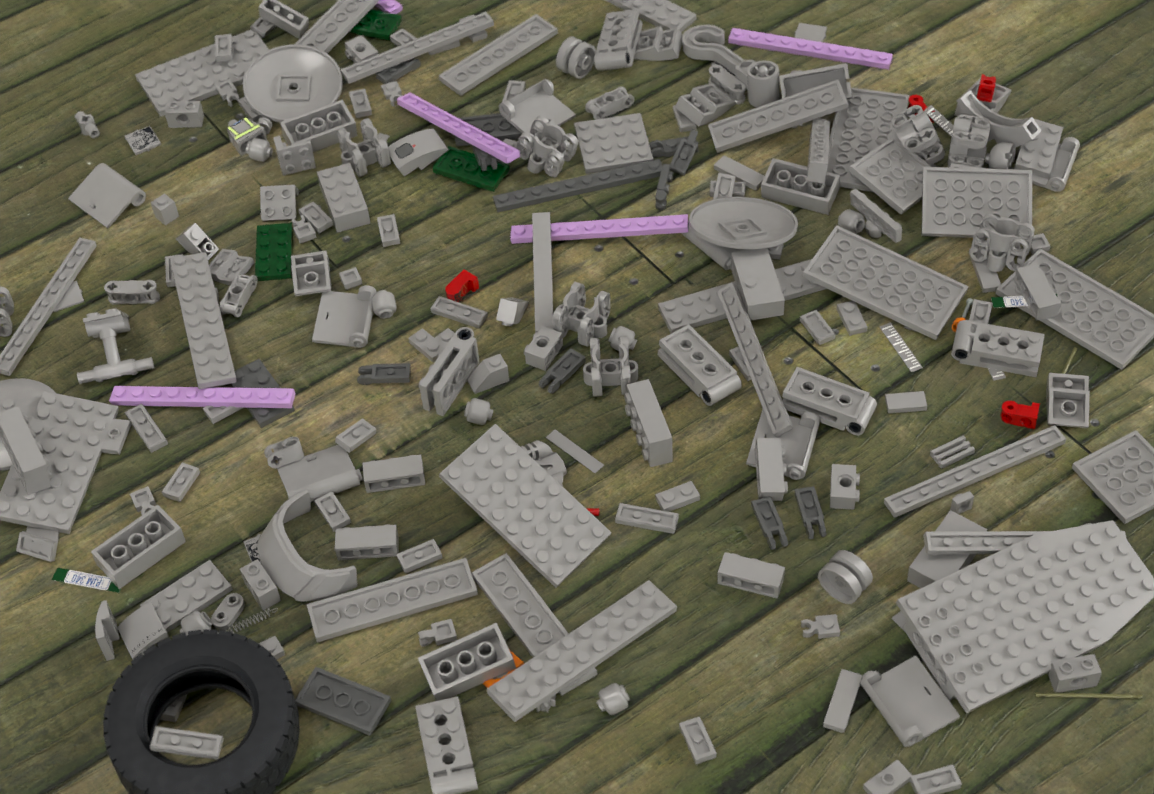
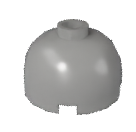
[986,142,1015,170]

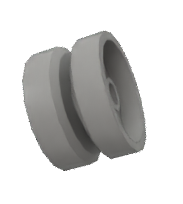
[556,37,596,79]
[818,550,873,604]

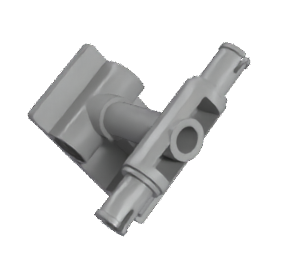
[77,308,154,384]

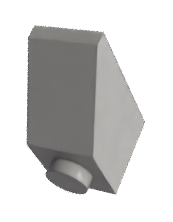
[496,297,529,327]
[467,354,509,394]

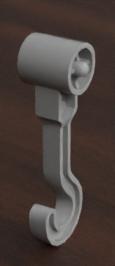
[682,25,780,108]

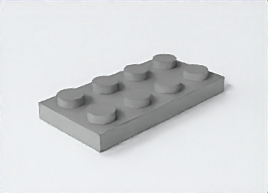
[1014,119,1063,178]
[140,560,233,633]

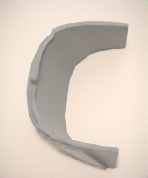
[257,490,357,601]

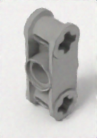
[709,65,746,104]
[585,86,635,120]
[219,272,257,317]
[104,280,160,305]

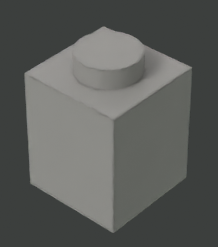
[150,193,179,226]

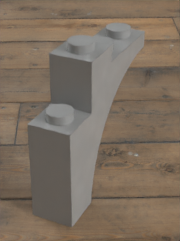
[956,90,1041,148]

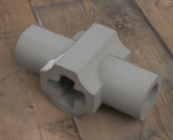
[75,111,100,138]

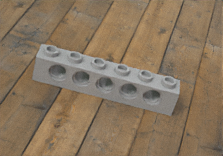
[807,118,830,183]

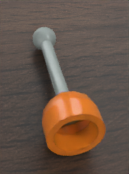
[952,298,973,332]

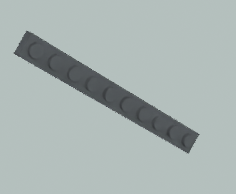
[493,159,663,213]

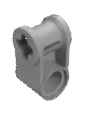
[264,437,304,469]

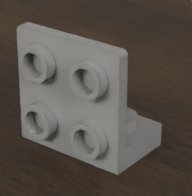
[273,136,316,176]
[260,185,299,221]

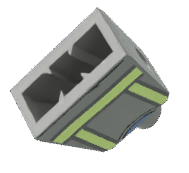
[227,118,268,156]

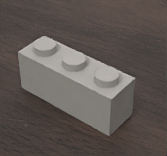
[259,0,309,39]
[1014,263,1061,321]
[755,438,788,501]
[362,454,425,493]
[335,524,399,561]
[718,552,785,599]

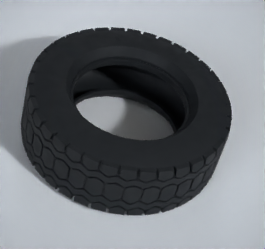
[103,630,300,794]

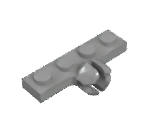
[850,189,902,243]

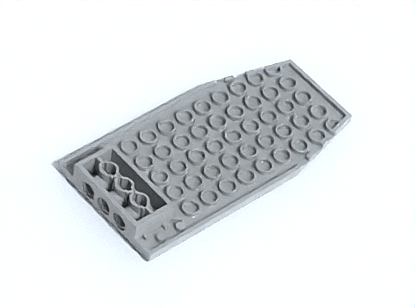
[896,520,1154,714]

